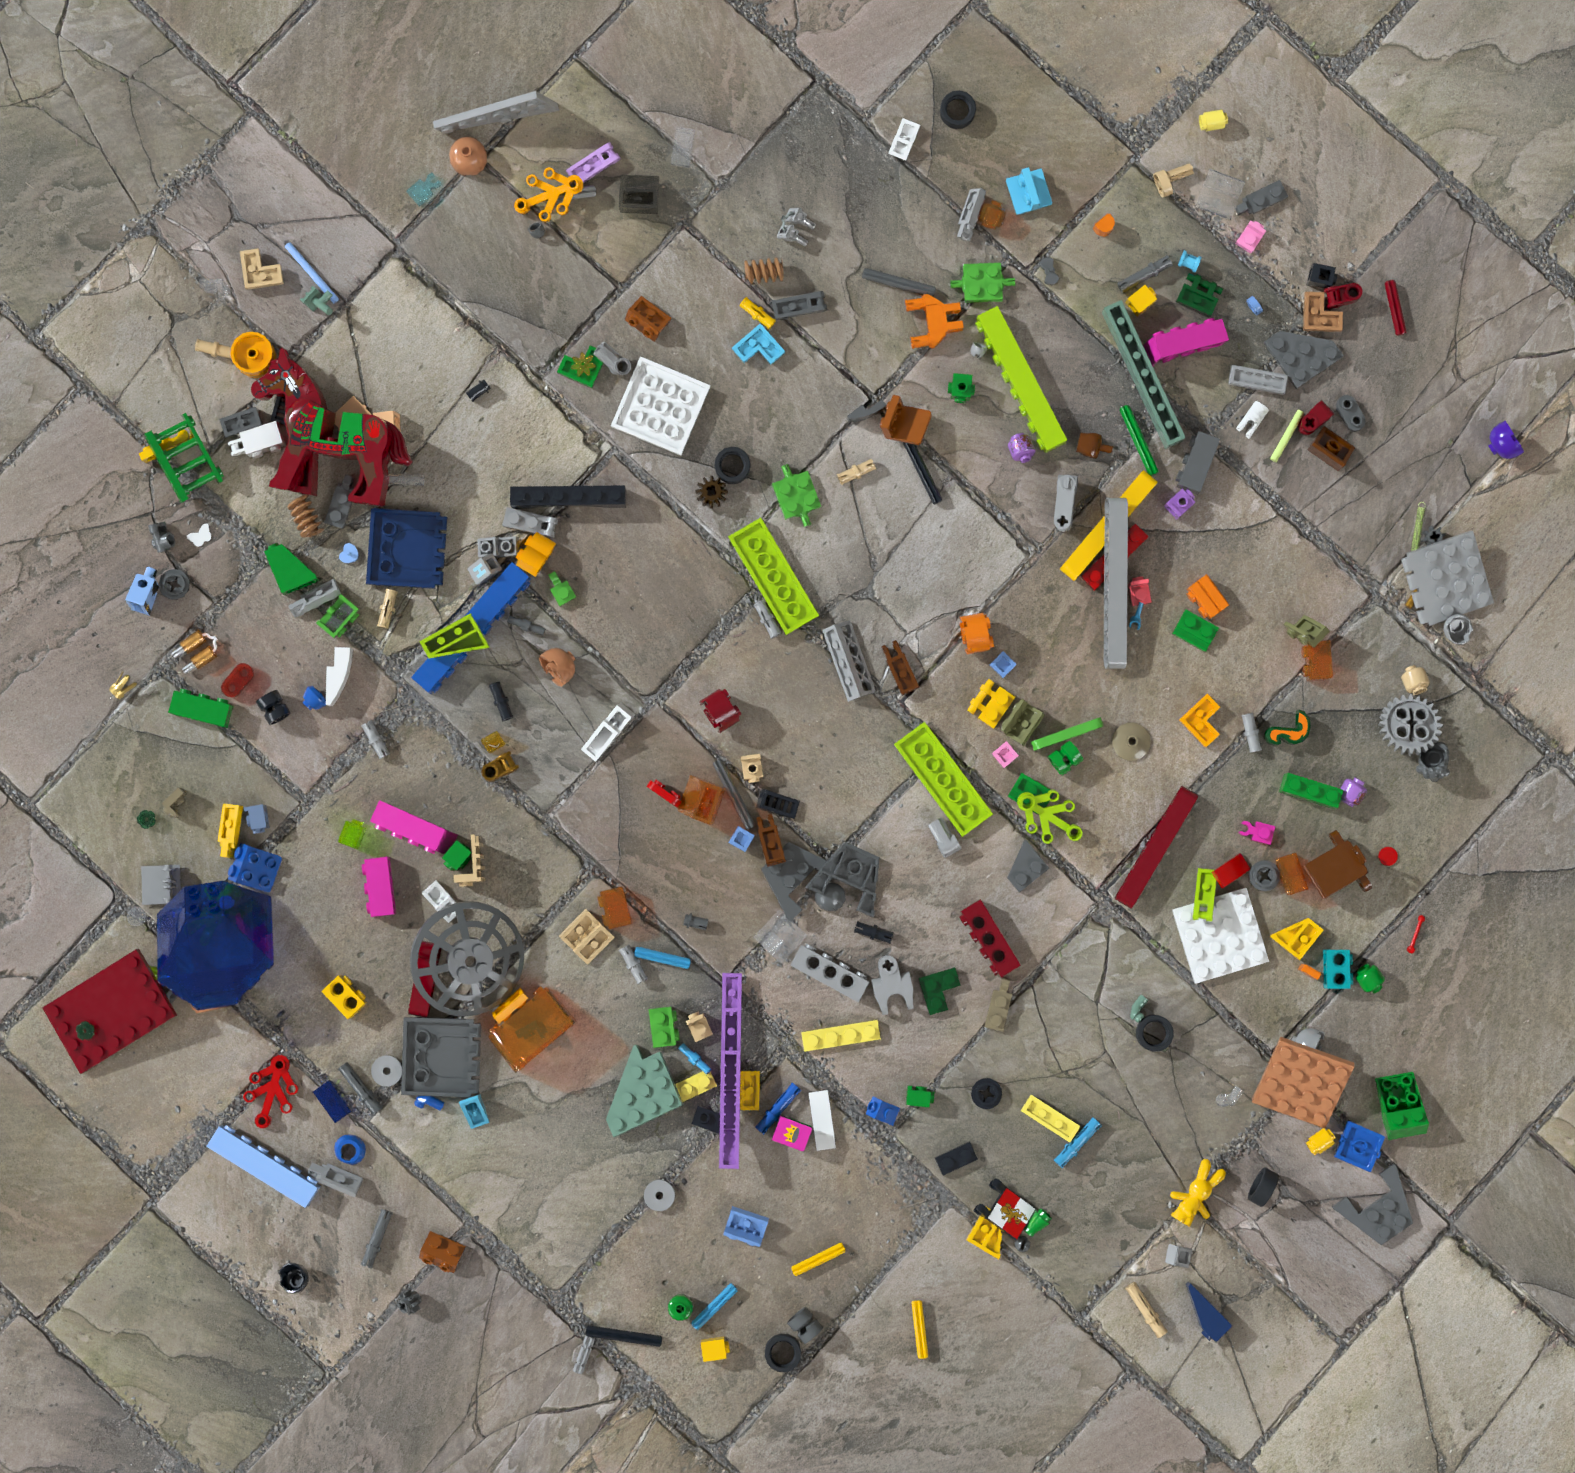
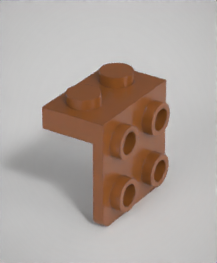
[880,395,932,445]

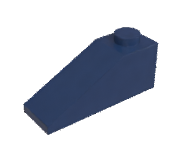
[1186,1282,1232,1342]

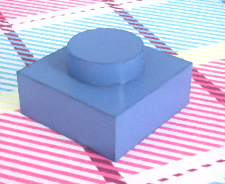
[989,651,1017,678]
[729,826,755,852]

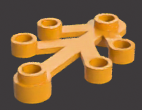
[514,167,584,222]

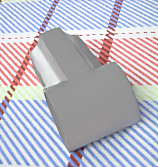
[593,342,631,375]
[928,817,961,858]

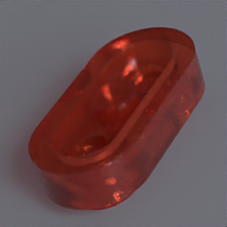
[221,663,254,698]

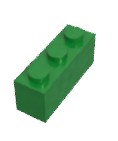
[168,689,233,728]
[1279,773,1343,809]

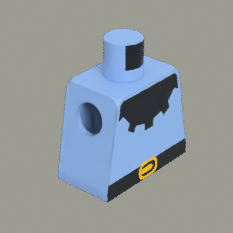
[125,567,159,616]

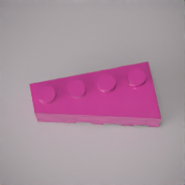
[1143,318,1229,366]
[370,800,458,854]

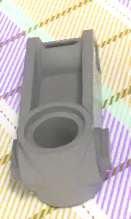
[1054,474,1078,532]

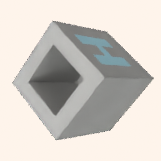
[467,554,502,585]

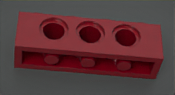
[959,899,1021,977]

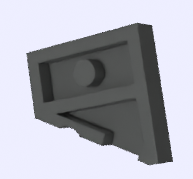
[1007,840,1049,893]

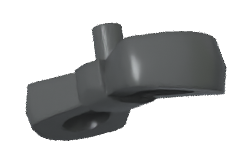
[1039,257,1060,285]

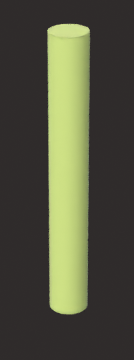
[1270,410,1304,463]

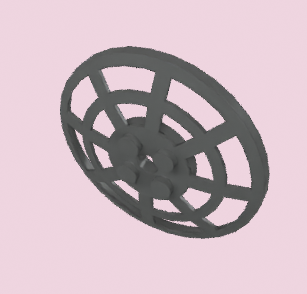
[410,901,524,1016]

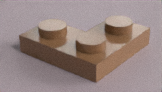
[1303,292,1343,332]

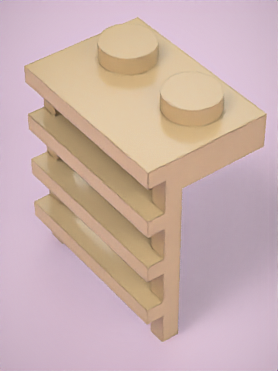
[454,835,485,887]

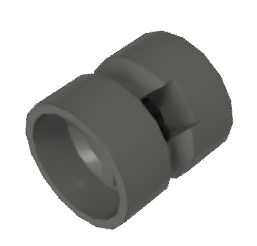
[787,1306,824,1344]

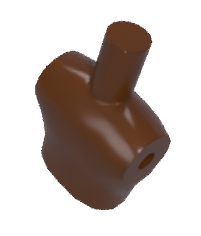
[1076,433,1113,459]

